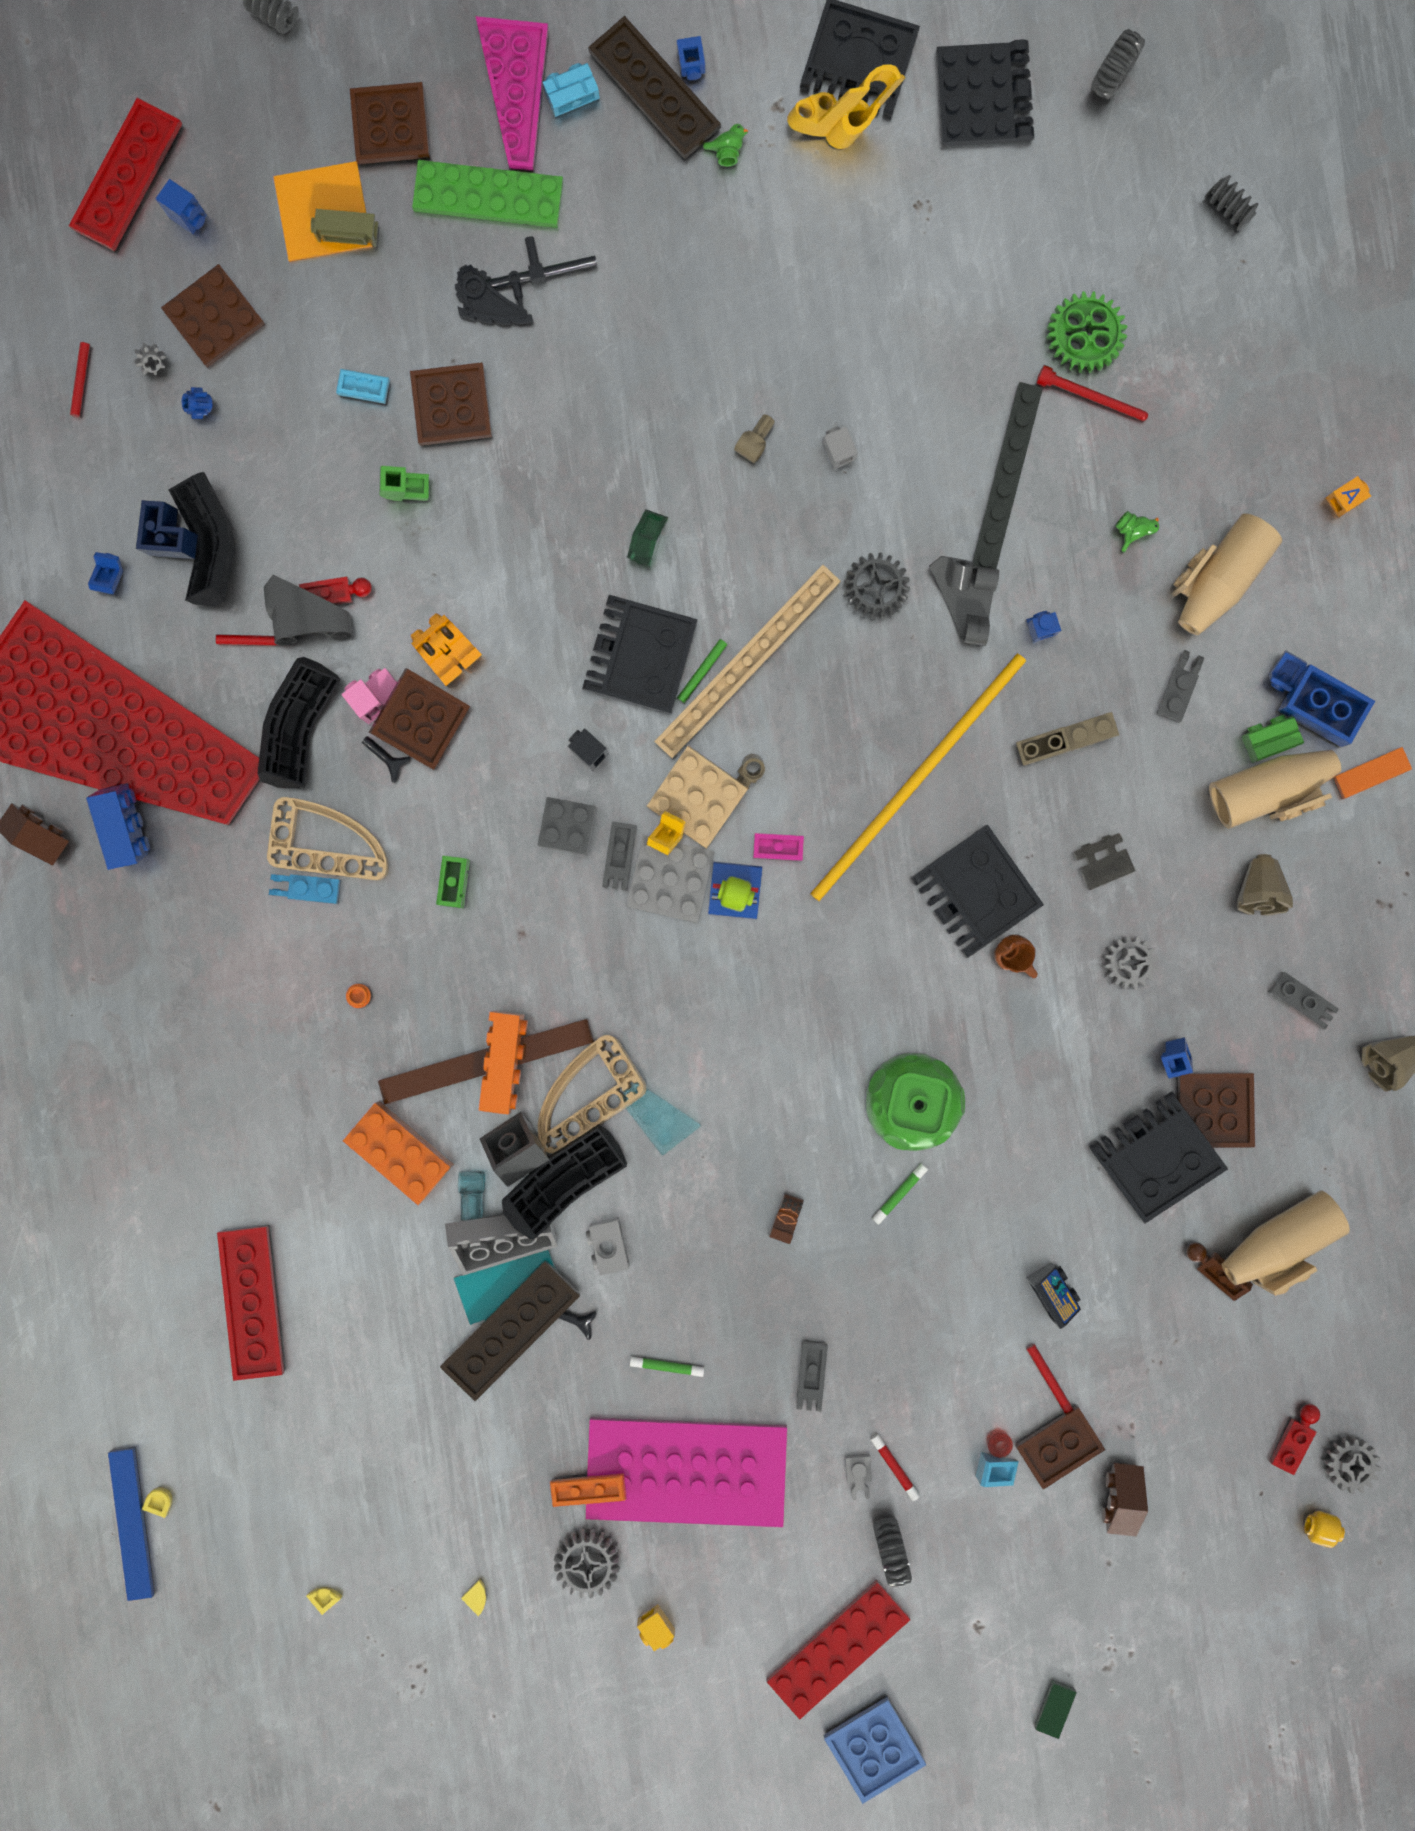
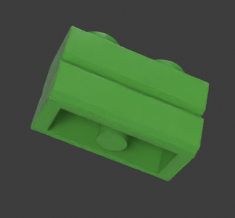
[1242,715,1304,763]
[436,856,470,909]

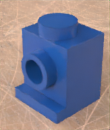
[677,36,705,80]
[1026,611,1062,643]
[1161,1037,1193,1078]

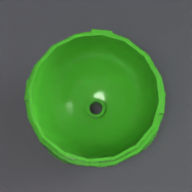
[866,1053,965,1151]

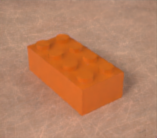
[343,1101,454,1205]

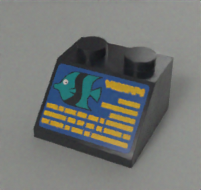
[1026,1263,1081,1329]

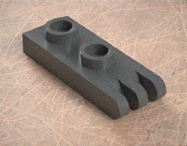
[602,821,637,891]
[1269,972,1339,1030]
[796,1342,828,1412]

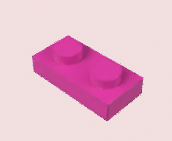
[753,833,804,861]

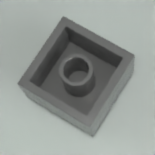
[538,797,597,856]
[480,1112,549,1187]

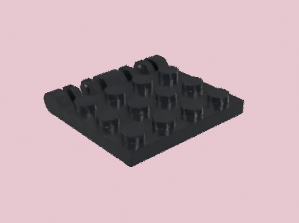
[800,0,920,117]
[936,39,1035,147]
[582,595,698,714]
[911,824,1044,958]
[1089,1091,1228,1224]

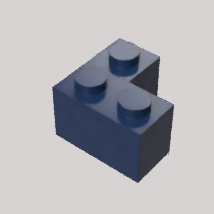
[136,500,198,559]

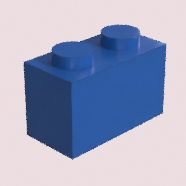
[155,179,207,234]

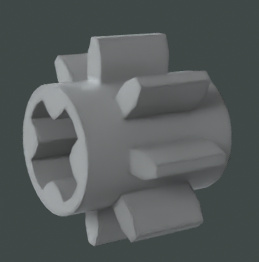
[134,343,166,375]

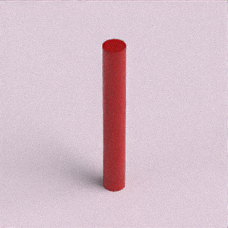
[70,342,90,417]
[215,634,290,646]
[1026,1344,1073,1413]

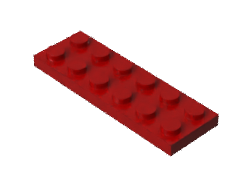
[69,98,182,251]
[217,1226,284,1381]
[766,1580,911,1720]

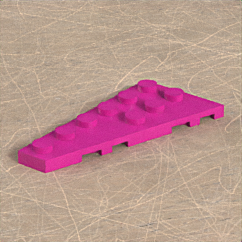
[475,16,549,171]

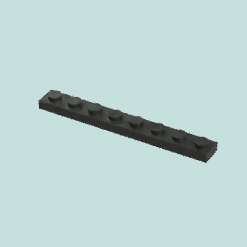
[972,382,1043,569]

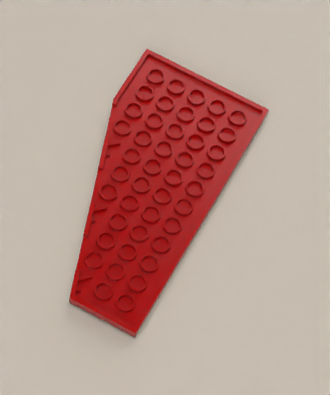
[0,600,260,825]

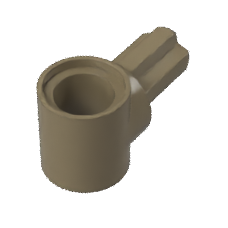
[734,414,775,464]
[737,754,765,787]

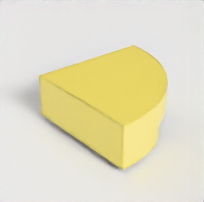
[461,1579,486,1616]
[306,1587,342,1615]

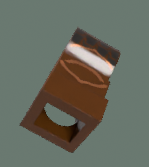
[768,1193,804,1244]

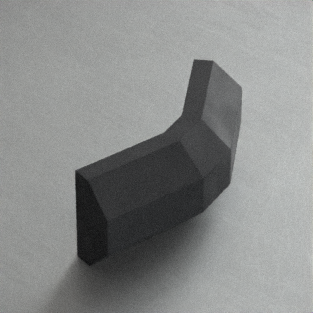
[168,472,235,607]
[257,657,341,789]
[502,1124,627,1239]

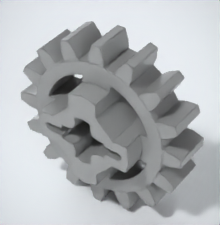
[1103,936,1159,989]
[1324,1437,1382,1494]

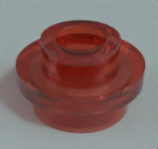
[988,1432,1013,1458]

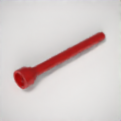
[1036,365,1148,421]

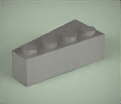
[445,1215,558,1276]

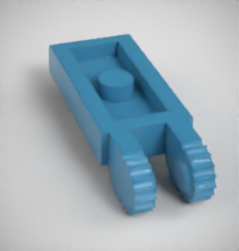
[269,874,341,904]

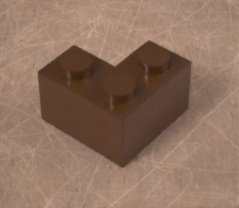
[0,803,69,866]
[1102,1463,1148,1537]

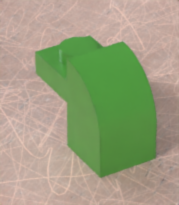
[379,466,429,501]

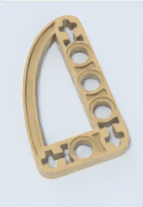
[267,797,389,880]
[538,1035,646,1153]

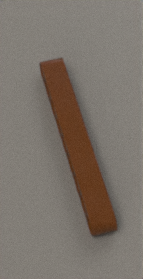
[378,1019,594,1104]

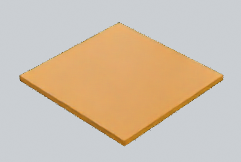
[273,161,373,262]

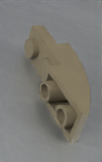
[1016,712,1120,766]

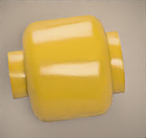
[1304,1511,1345,1548]

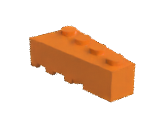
[479,1011,528,1115]

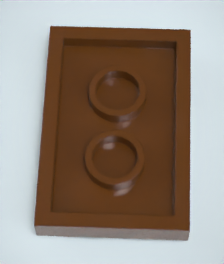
[1015,1406,1106,1490]

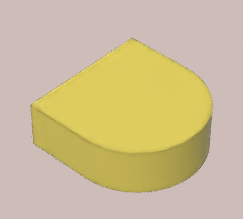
[142,1487,172,1518]

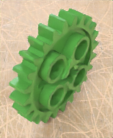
[1047,291,1127,373]

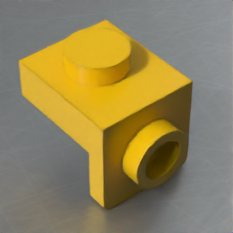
[647,811,685,855]

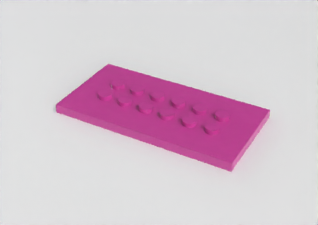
[585,1417,787,1527]

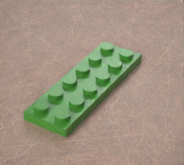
[412,160,563,228]

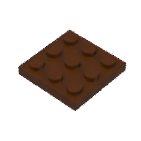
[350,82,430,164]
[161,264,265,368]
[410,362,492,446]
[369,668,470,770]
[1178,1073,1255,1148]

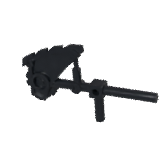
[455,236,597,325]

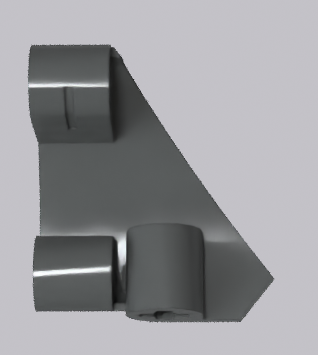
[929,556,999,646]
[264,575,352,646]

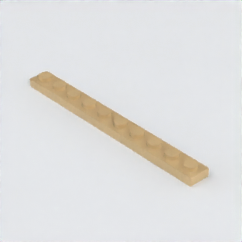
[654,565,841,759]

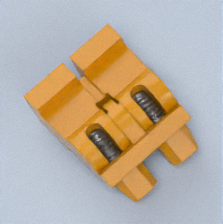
[411,613,482,686]

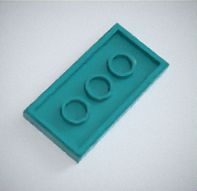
[453,1249,556,1325]

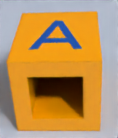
[1326,476,1371,518]

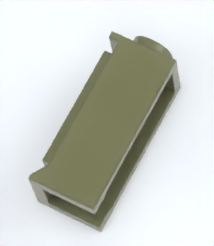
[311,209,379,247]

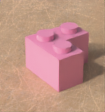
[341,668,397,724]

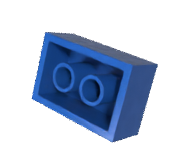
[1278,664,1375,747]
[86,783,150,870]

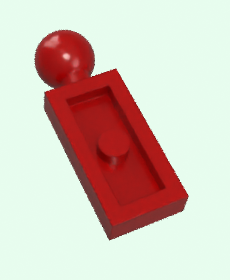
[299,576,372,605]
[1269,1404,1320,1475]

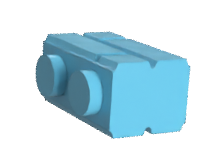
[542,63,600,117]

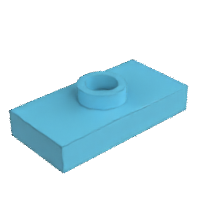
[336,369,390,404]

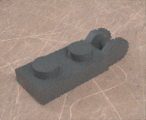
[1157,650,1204,722]

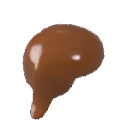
[994,934,1038,978]

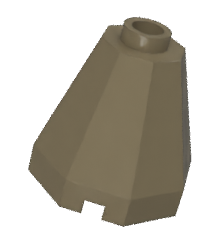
[1237,854,1293,916]
[1361,1035,1415,1091]

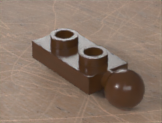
[1186,1242,1253,1301]

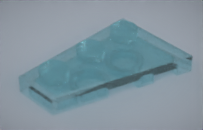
[617,1083,702,1156]

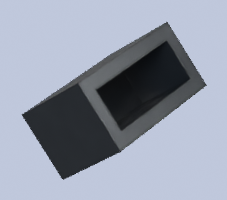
[568,728,609,771]

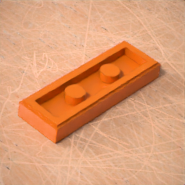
[1333,747,1412,799]
[550,1473,627,1507]

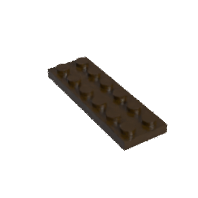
[588,15,721,159]
[440,1260,580,1401]

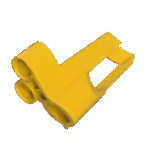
[787,64,905,149]

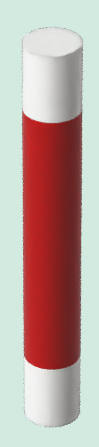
[870,1434,920,1501]

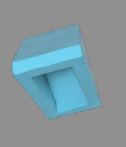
[976,1452,1019,1487]

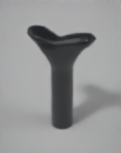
[362,736,410,783]
[558,1311,597,1341]

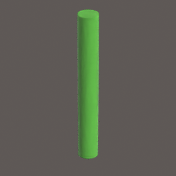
[677,639,728,704]

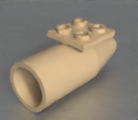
[1172,513,1282,635]
[1209,750,1341,829]
[1222,1190,1350,1296]

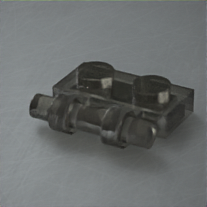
[1074,833,1135,890]

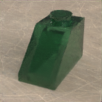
[627,509,668,566]

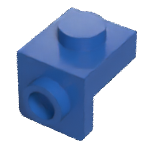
[88,552,123,595]
[1269,650,1307,692]

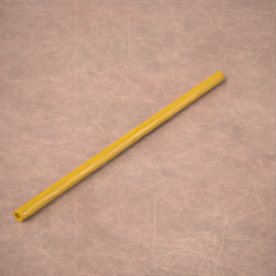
[810,653,1026,901]

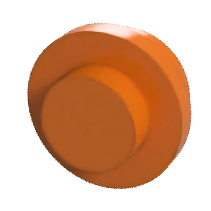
[346,984,371,1008]

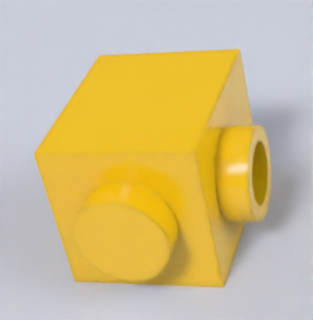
[637,1604,675,1651]

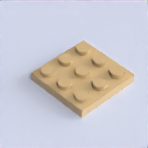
[647,746,749,849]

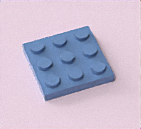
[824,1697,926,1804]

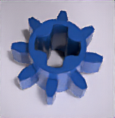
[181,387,212,419]

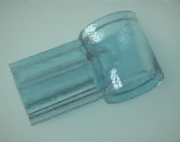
[458,1171,485,1221]

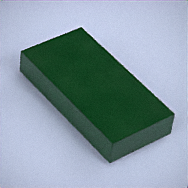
[1034,1680,1077,1739]

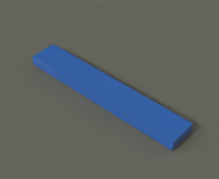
[108,1447,154,1601]

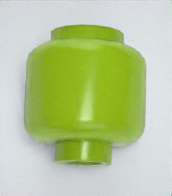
[717,876,755,912]

